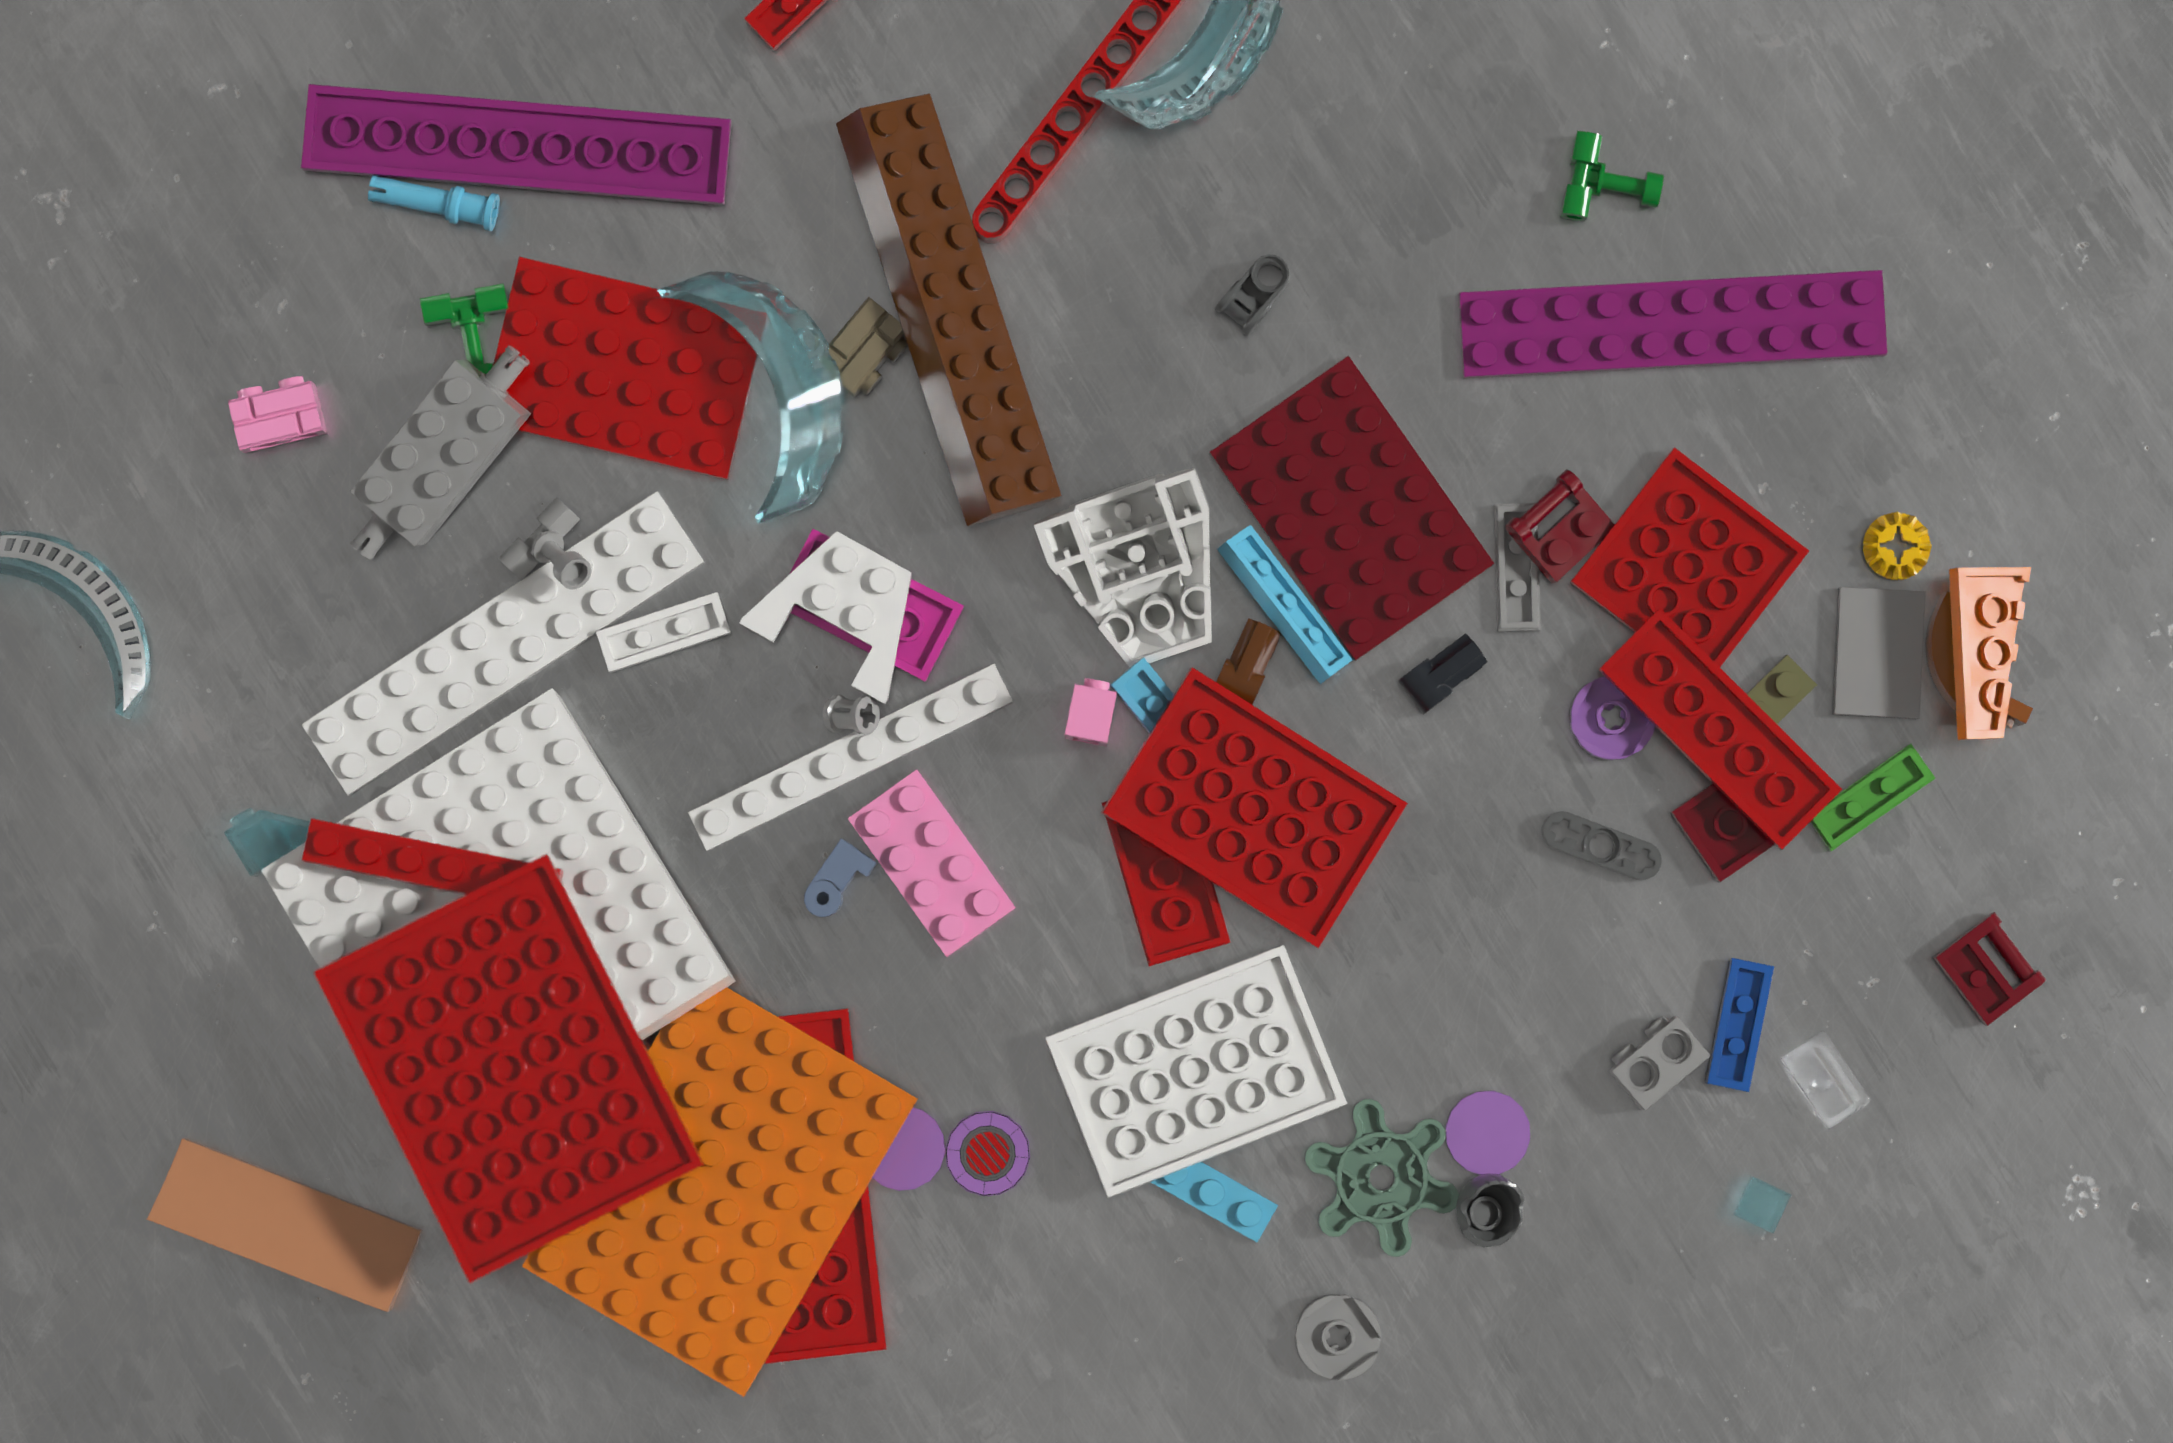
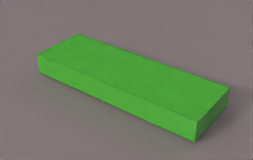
[1810,744,1935,851]

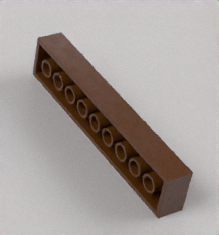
[836,93,1062,526]

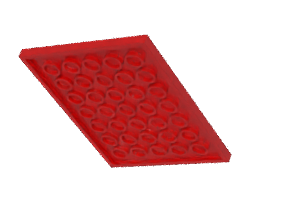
[313,854,704,1283]

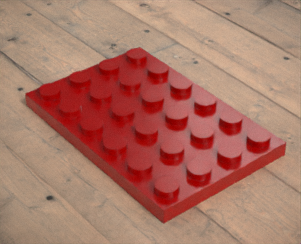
[493,257,767,480]
[1101,667,1408,948]

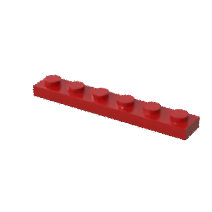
[301,818,564,895]

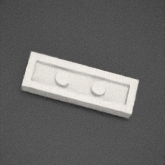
[596,592,731,673]

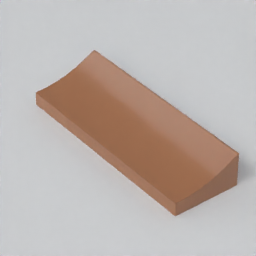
[147,1138,423,1312]

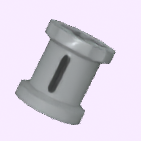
[823,695,880,735]

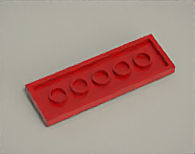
[1598,608,1842,850]

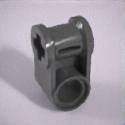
[1215,254,1289,336]

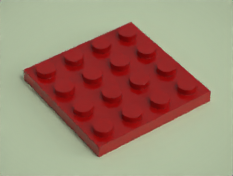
[1570,447,1809,667]

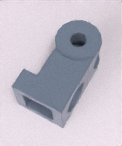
[804,839,878,917]

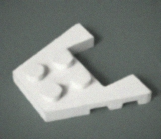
[739,531,912,704]

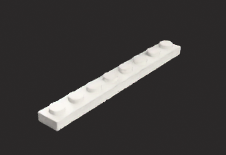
[688,664,1013,851]

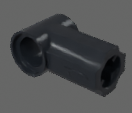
[1398,633,1488,715]

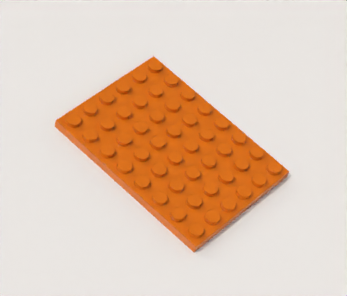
[522,987,918,1397]

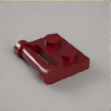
[1505,469,1615,583]
[1933,912,2047,1026]

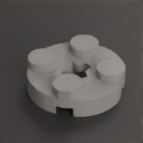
[1296,1294,1381,1380]

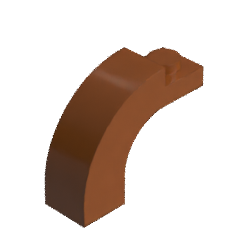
[1925,591,2033,729]

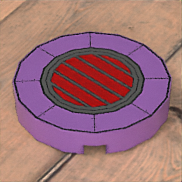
[945,1111,1030,1196]

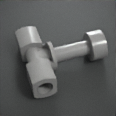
[498,497,591,589]

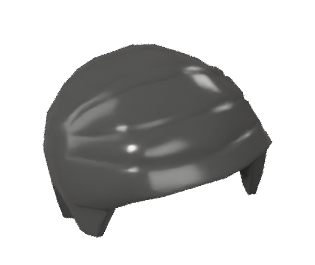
[1456,1173,1525,1247]

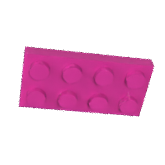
[789,529,964,682]

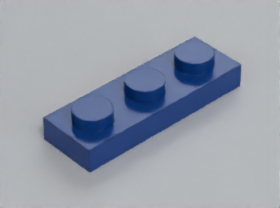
[1706,958,1774,1092]

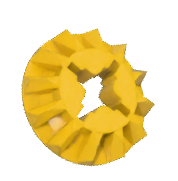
[1863,512,1932,580]

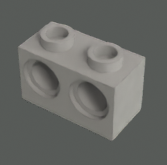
[1609,1015,1711,1111]

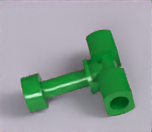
[1560,131,1664,222]
[420,283,508,374]

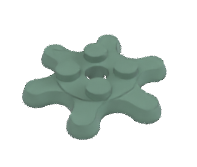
[1305,1099,1459,1257]

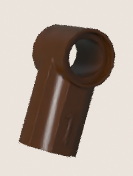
[1216,618,1281,705]

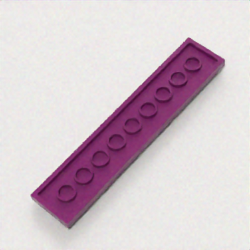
[301,84,732,205]
[1458,270,1888,379]

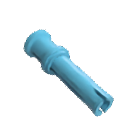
[368,175,500,231]

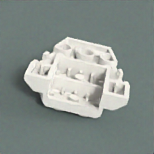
[1034,468,1212,667]

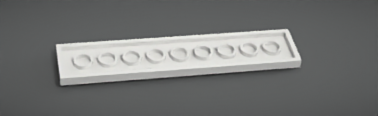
[301,491,705,796]

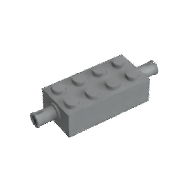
[350,345,531,560]

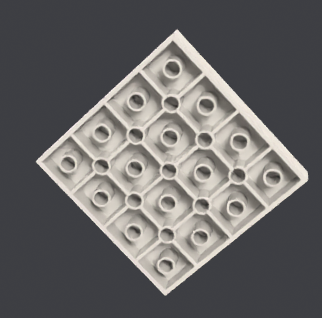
[261,688,736,1040]

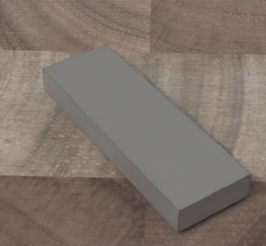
[1494,503,1541,632]

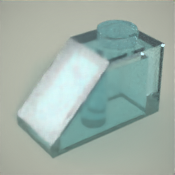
[224,808,310,877]

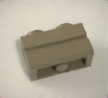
[814,297,908,397]

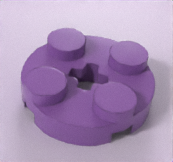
[1570,676,1655,760]

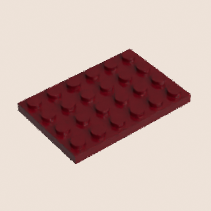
[1209,355,1495,661]

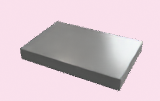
[1833,587,1926,719]

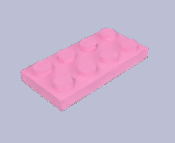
[848,769,1016,957]

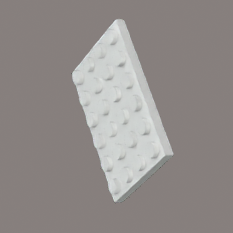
[1045,945,1347,1198]

